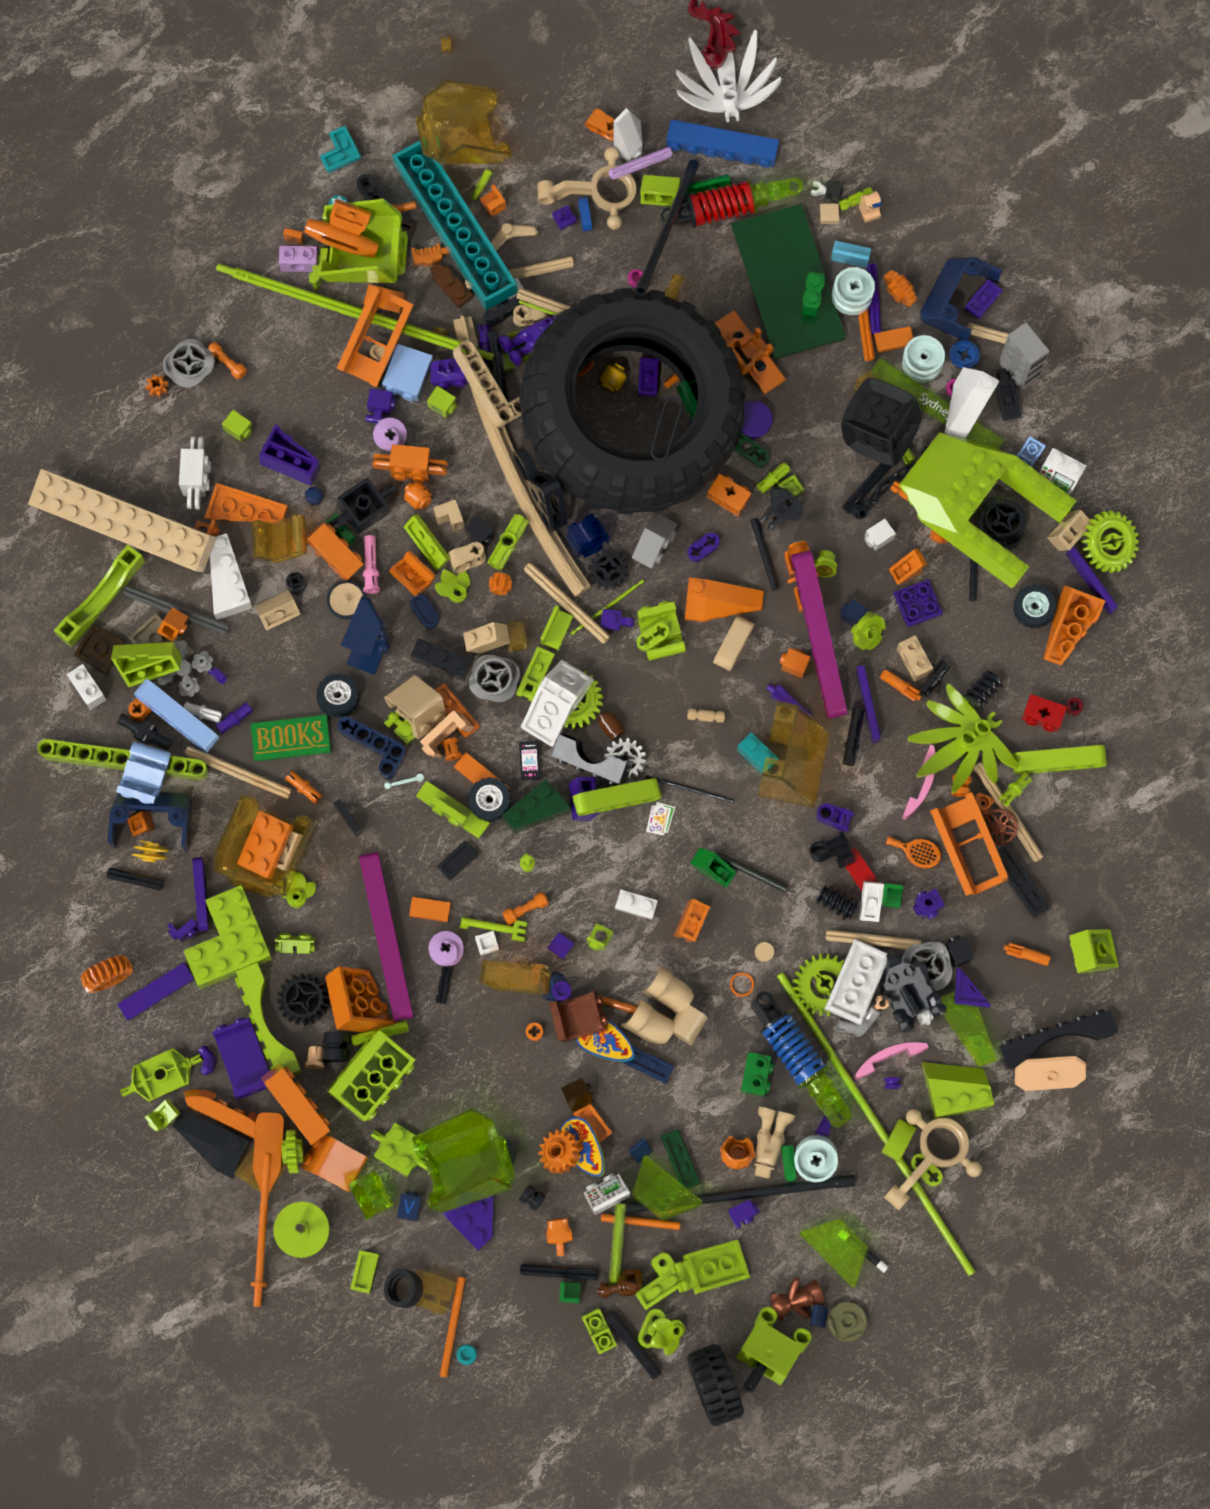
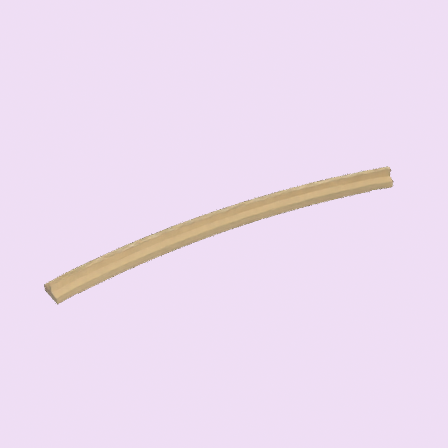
[453,315,591,598]

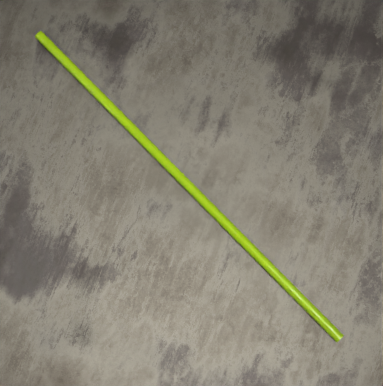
[777,972,975,1276]

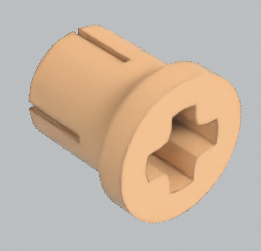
[305,1046,325,1070]

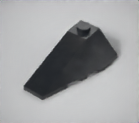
[173,1109,251,1179]

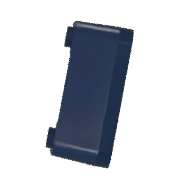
[920,257,1002,341]
[341,595,390,675]
[107,792,193,852]

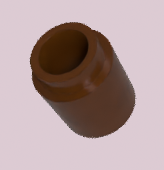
[597,711,625,740]

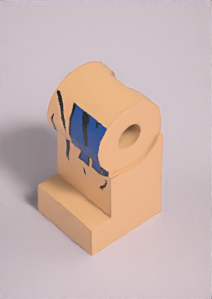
[859,191,881,222]

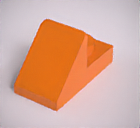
[889,549,927,585]

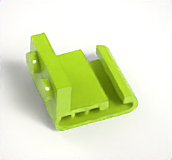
[637,601,686,661]

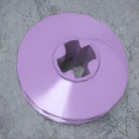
[373,418,407,452]
[428,931,464,967]

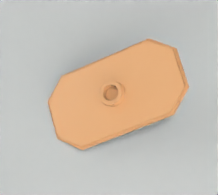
[1015,1056,1086,1091]

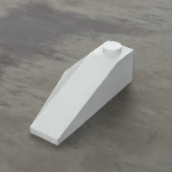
[614,109,643,162]
[944,367,999,438]

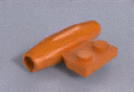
[303,199,379,258]

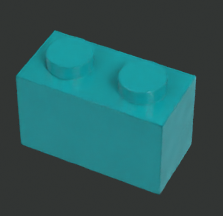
[737,732,779,777]

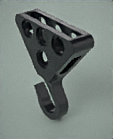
[513,447,568,533]

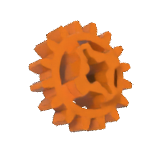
[883,270,917,307]

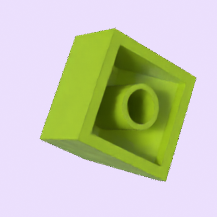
[1069,929,1119,973]

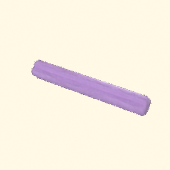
[608,147,673,180]

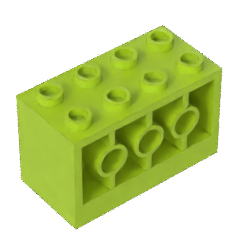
[326,1030,415,1122]

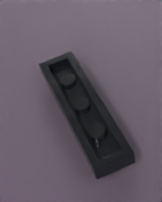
[989,844,1050,919]

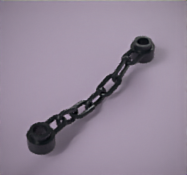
[851,445,929,519]

